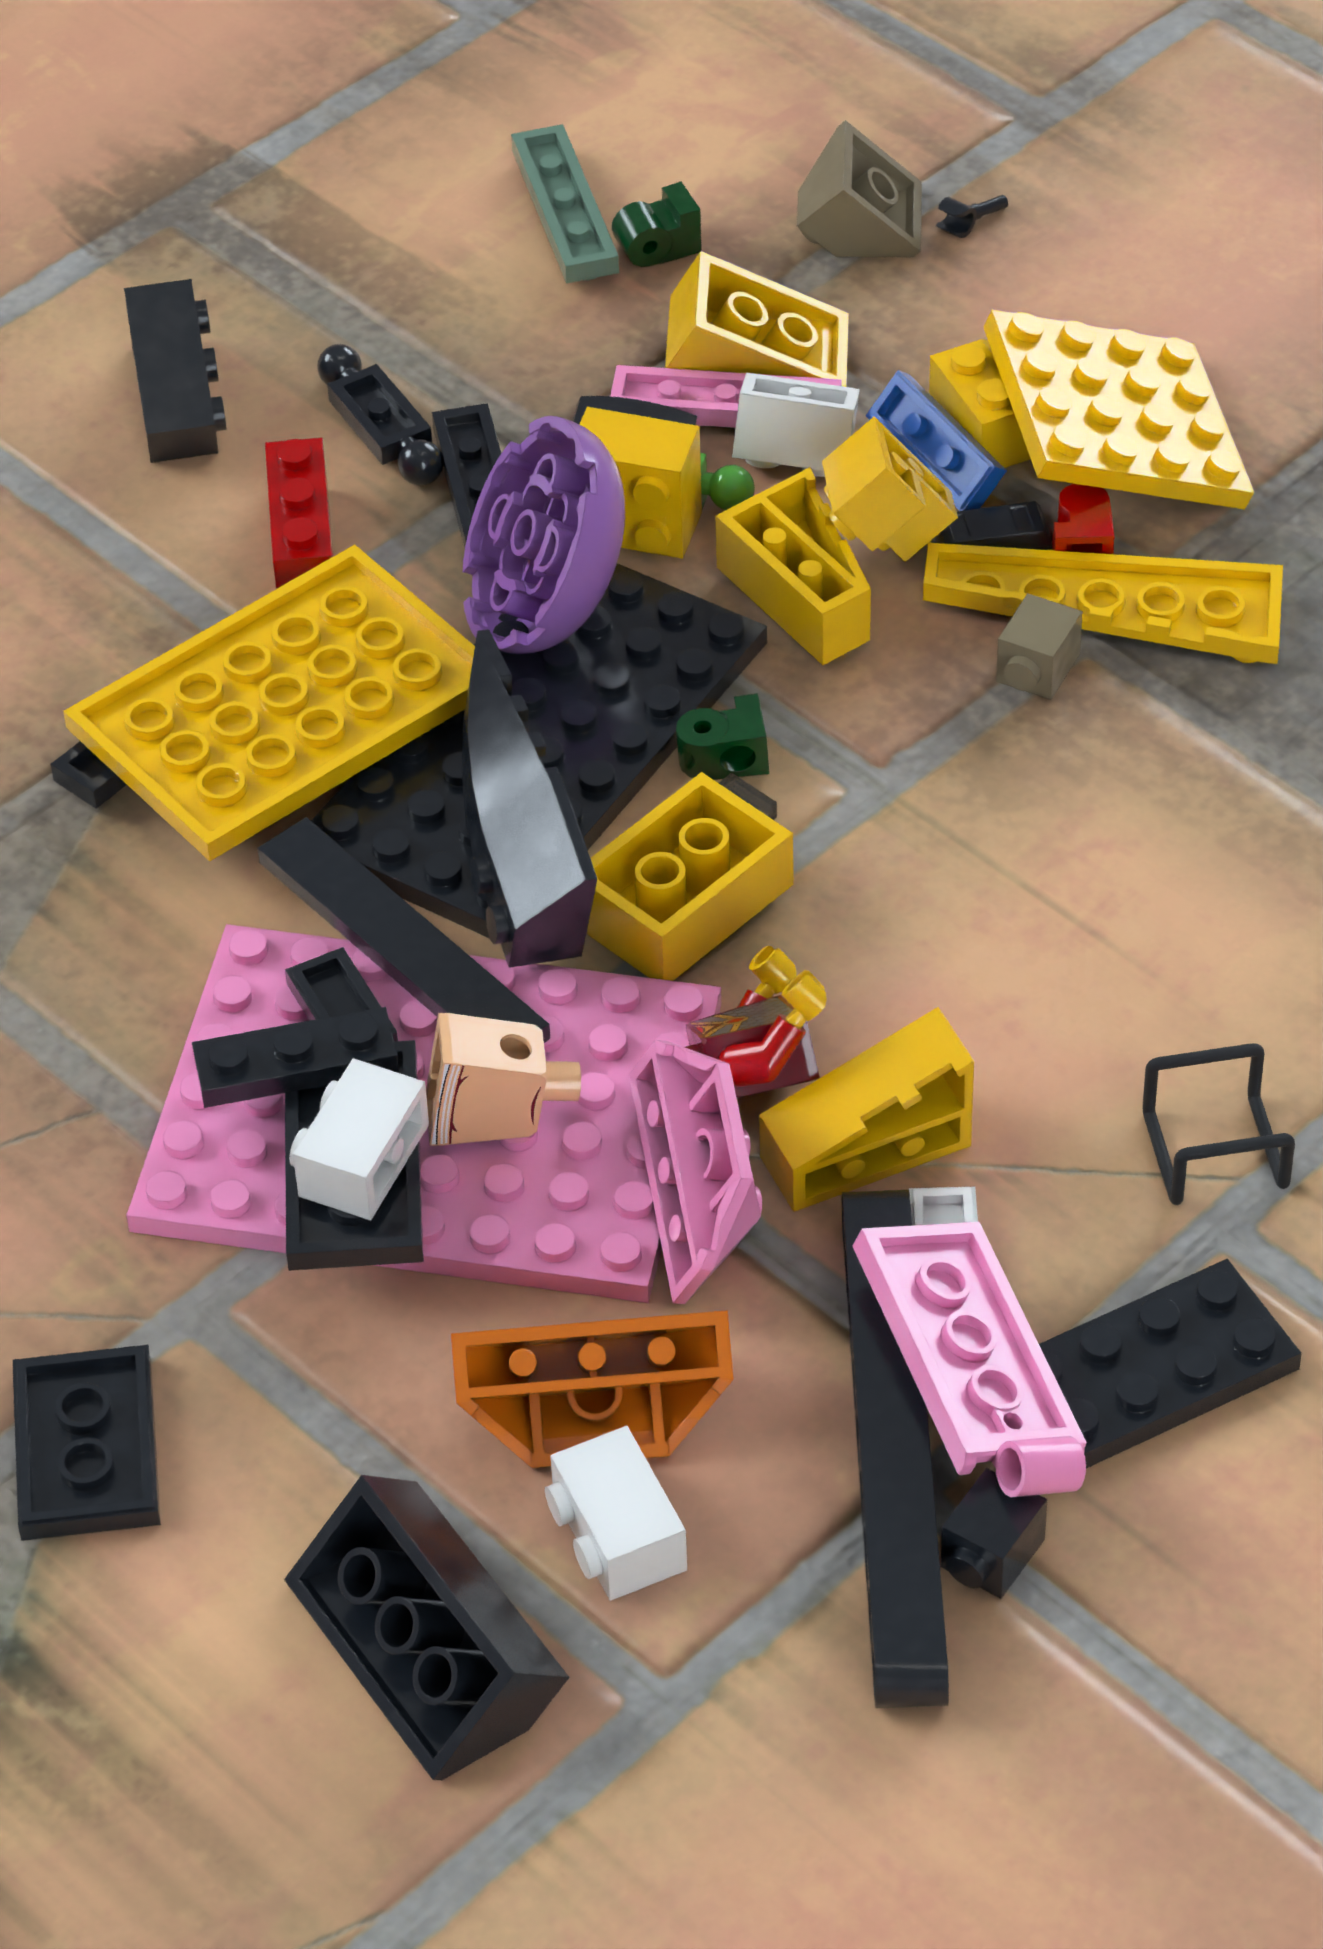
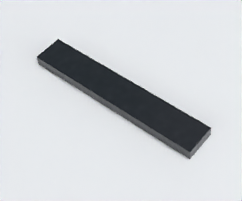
[257,817,550,1043]

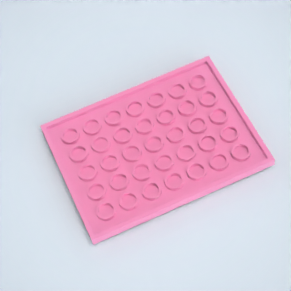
[126,924,721,1303]

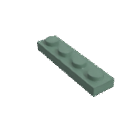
[511,124,619,284]

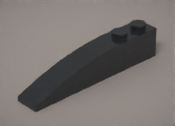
[461,629,597,968]

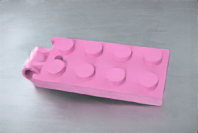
[852,1222,1087,1497]

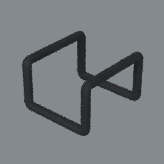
[1142,1043,1295,1205]

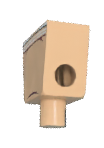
[426,1013,581,1146]

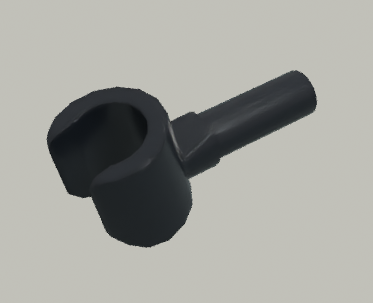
[936,195,1008,238]

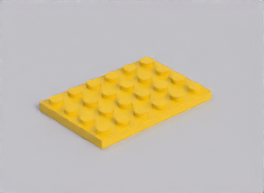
[63,544,475,861]

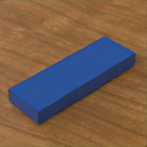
[866,370,1007,511]

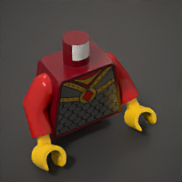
[685,946,827,1098]

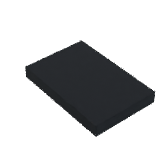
[12,1345,161,1541]

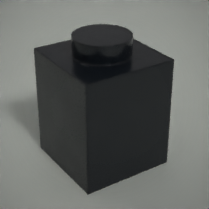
[941,1468,1047,1599]

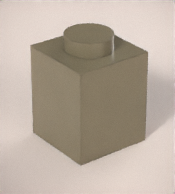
[996,593,1083,700]

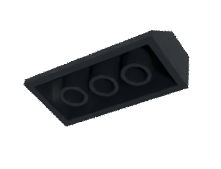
[284,1475,570,1781]

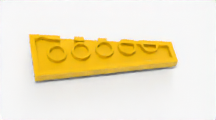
[923,543,1283,664]

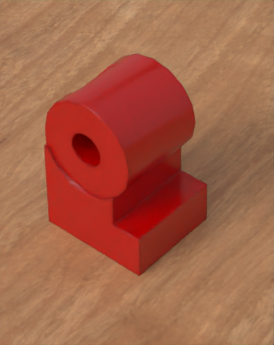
[1052,484,1115,554]

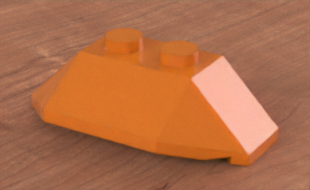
[451,1310,734,1468]

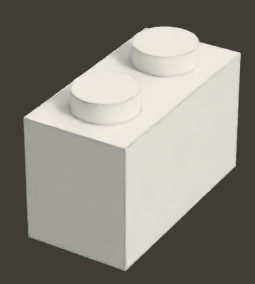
[732,372,860,477]
[289,1058,429,1221]
[545,1426,687,1601]

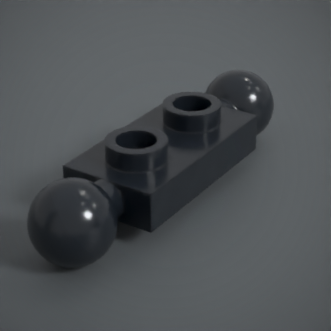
[317,344,444,486]

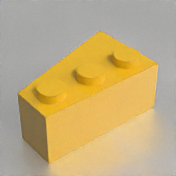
[715,467,871,665]

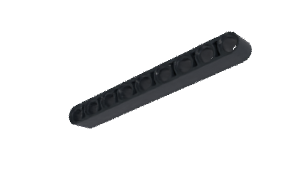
[841,1190,949,1708]

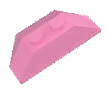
[629,1040,762,1304]

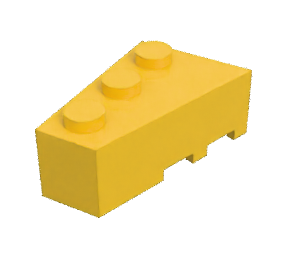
[759,1007,974,1212]

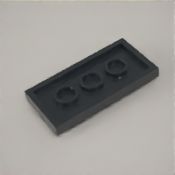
[285,1040,424,1271]
[1039,1259,1302,1468]

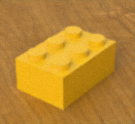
[587,772,794,981]

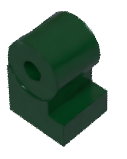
[611,181,702,267]
[676,693,769,780]

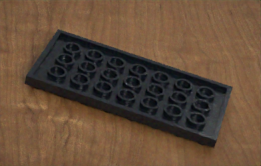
[311,563,767,944]

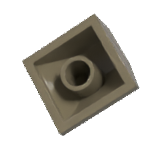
[797,120,922,257]

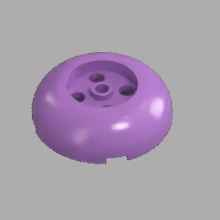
[462,416,625,654]

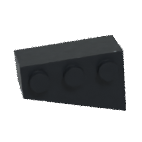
[124,279,227,463]

